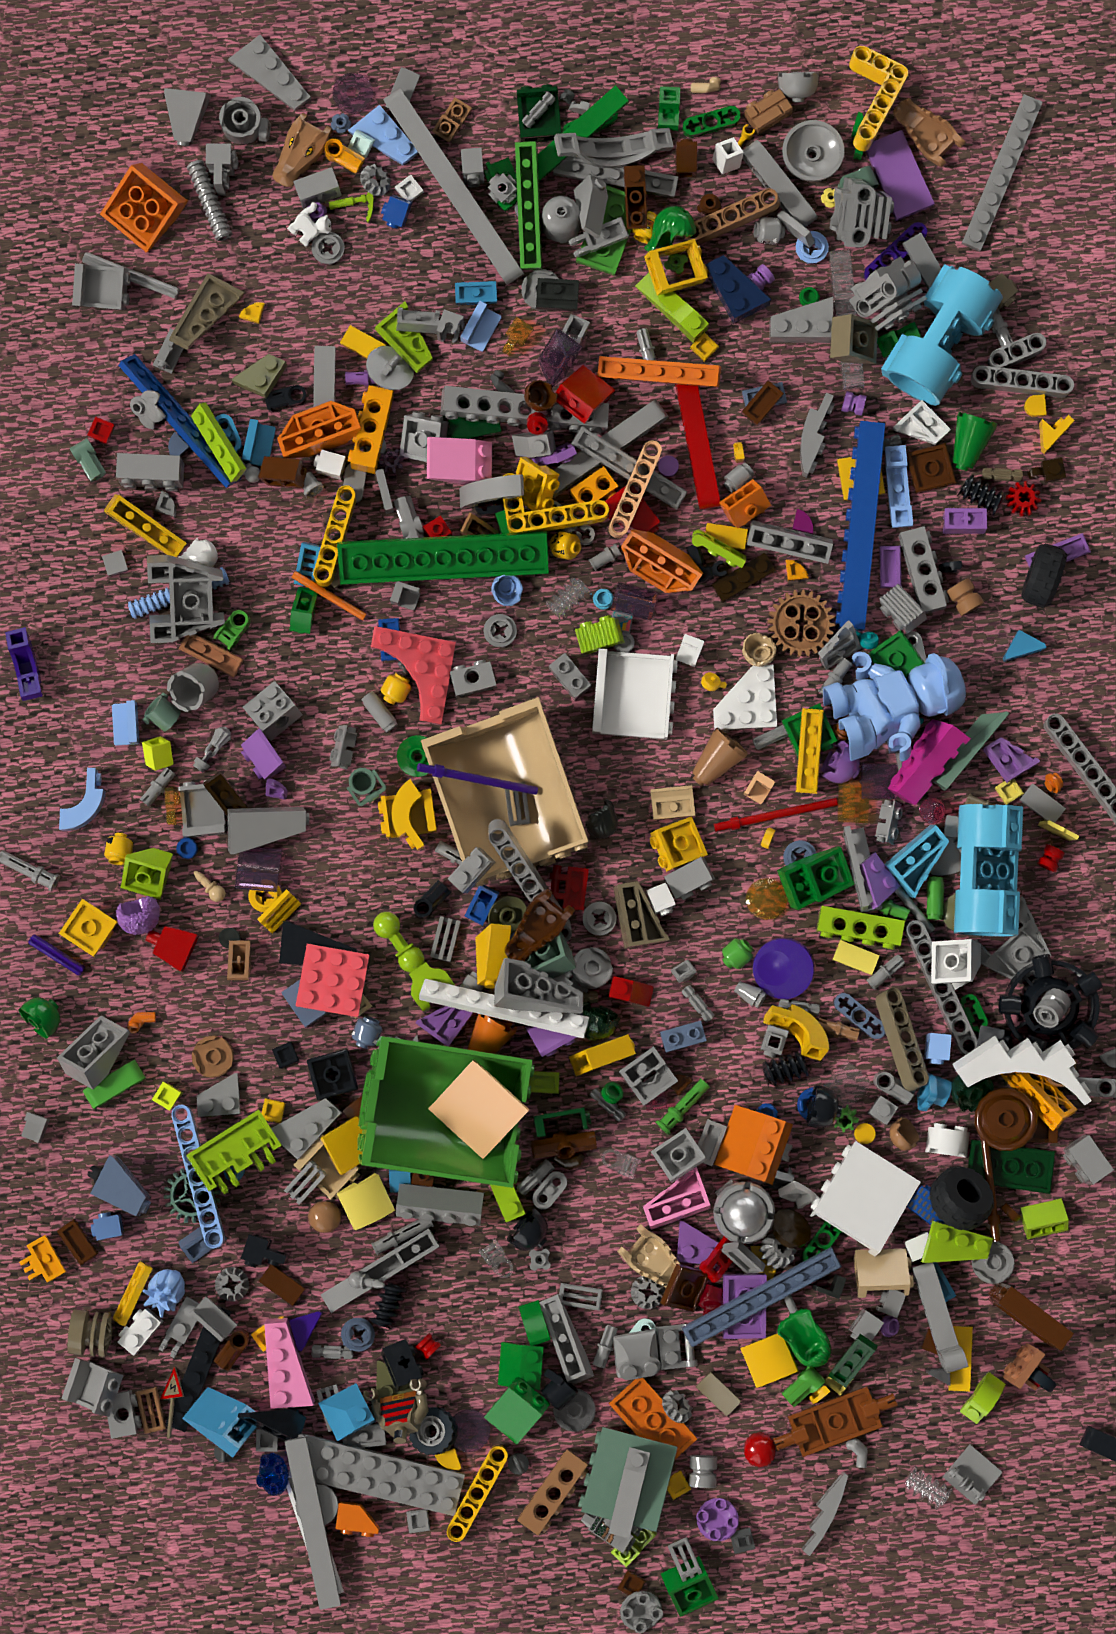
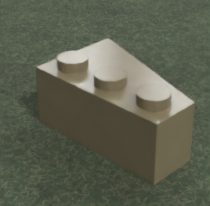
[613,881,670,949]

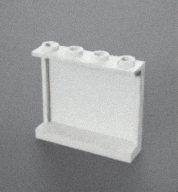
[592,649,678,740]
[810,1141,920,1256]

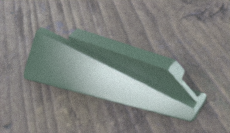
[931,711,1009,791]

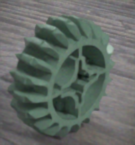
[164,1168,221,1223]

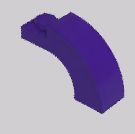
[5,627,43,701]

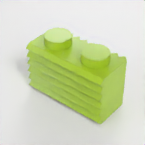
[575,615,625,655]

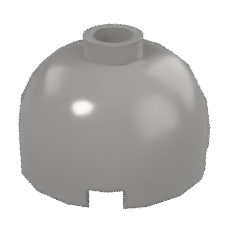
[778,72,819,102]

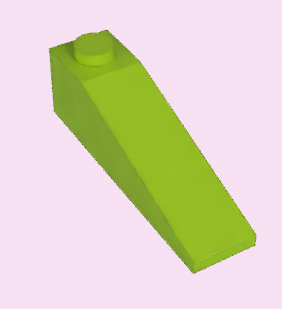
[635,273,709,343]
[490,1185,526,1223]

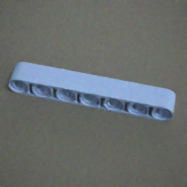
[172,1105,225,1248]

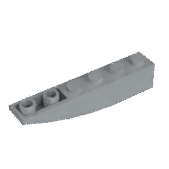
[321,1228,440,1313]

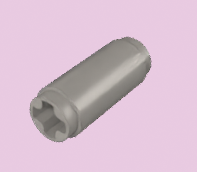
[361,691,398,733]

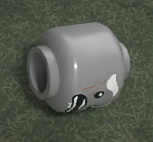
[753,217,785,245]

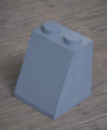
[90,1155,152,1216]

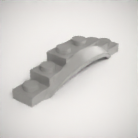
[554,128,674,168]

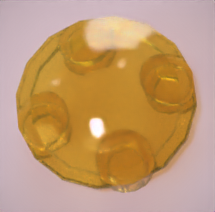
[746,878,787,920]

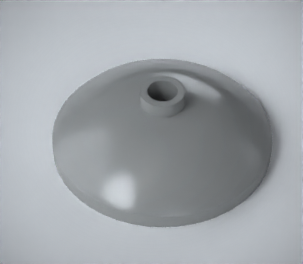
[782,120,844,182]

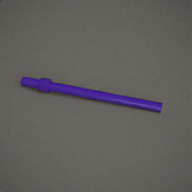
[417,763,538,795]

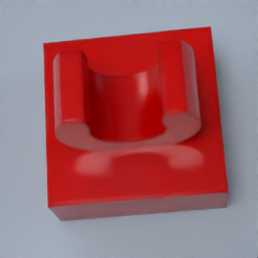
[87,416,115,445]

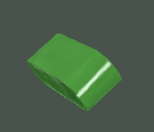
[83,1060,146,1109]

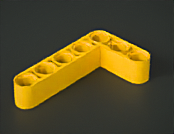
[849,46,908,151]
[503,473,609,534]

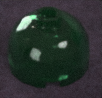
[578,1002,621,1041]
[951,1074,994,1112]

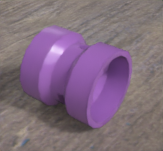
[747,264,775,290]
[841,391,867,416]

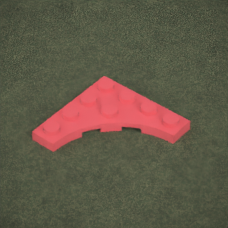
[371,626,456,724]

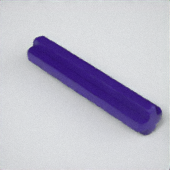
[28,934,85,976]

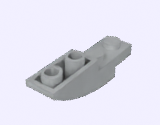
[800,393,835,478]

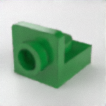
[484,157,515,182]

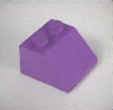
[241,728,287,781]

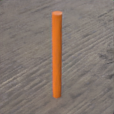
[291,571,367,621]

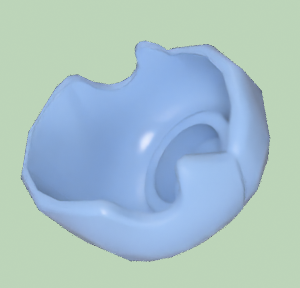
[491,575,523,606]

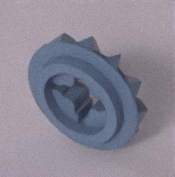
[783,840,816,865]
[340,1318,375,1352]

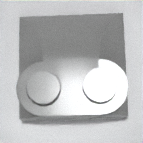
[651,1128,707,1183]
[613,1329,661,1380]

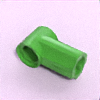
[782,1367,826,1407]

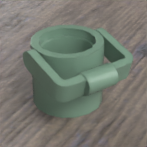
[142,692,181,732]
[347,768,386,806]

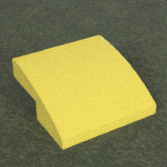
[337,1173,395,1230]

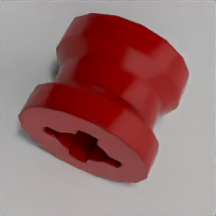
[414,1333,441,1360]

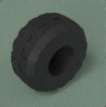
[1021,543,1067,608]
[930,1166,994,1231]

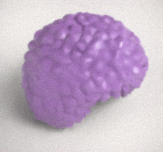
[116,896,160,935]

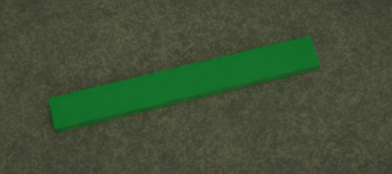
[497,85,629,212]

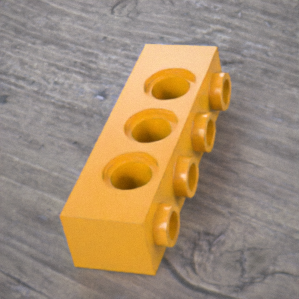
[348,385,394,474]

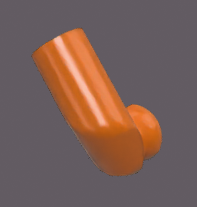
[127,1012,156,1034]

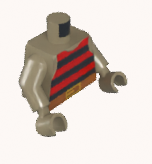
[363,1379,428,1444]

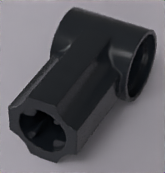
[413,880,451,920]

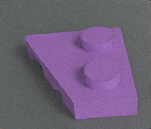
[416,1006,473,1047]

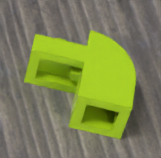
[960,1372,1006,1424]

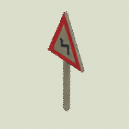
[160,1367,184,1439]

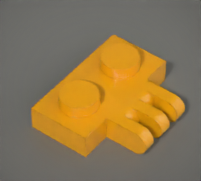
[19,1235,67,1282]

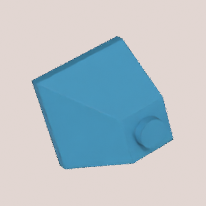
[318,1383,376,1442]

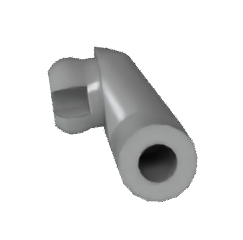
[846,1438,868,1468]

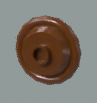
[975,1088,1038,1151]

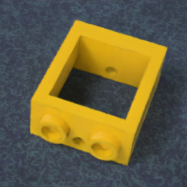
[644,239,708,296]

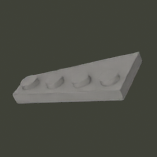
[228,35,311,111]

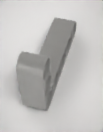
[912,1263,968,1373]

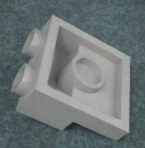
[399,411,449,462]

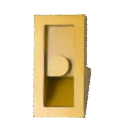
[1039,415,1075,454]

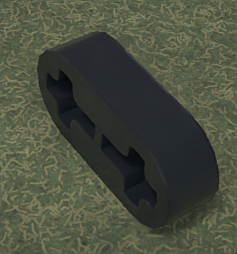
[475,498,514,516]

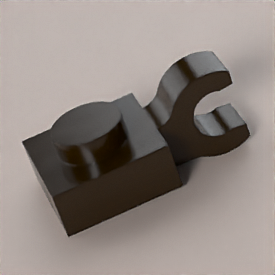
[1028,457,1066,483]

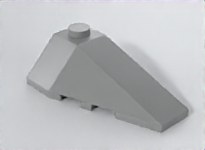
[494,958,583,1014]

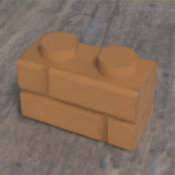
[744,89,793,136]

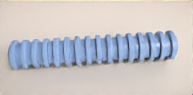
[128,567,229,619]

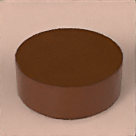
[1001,1202,1021,1222]

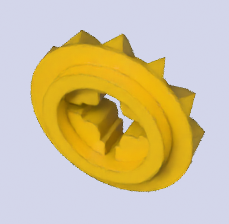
[248,879,282,912]

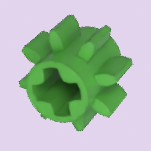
[834,1104,859,1132]

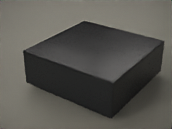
[272,1041,300,1069]

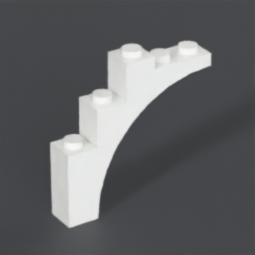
[953,1036,1092,1105]

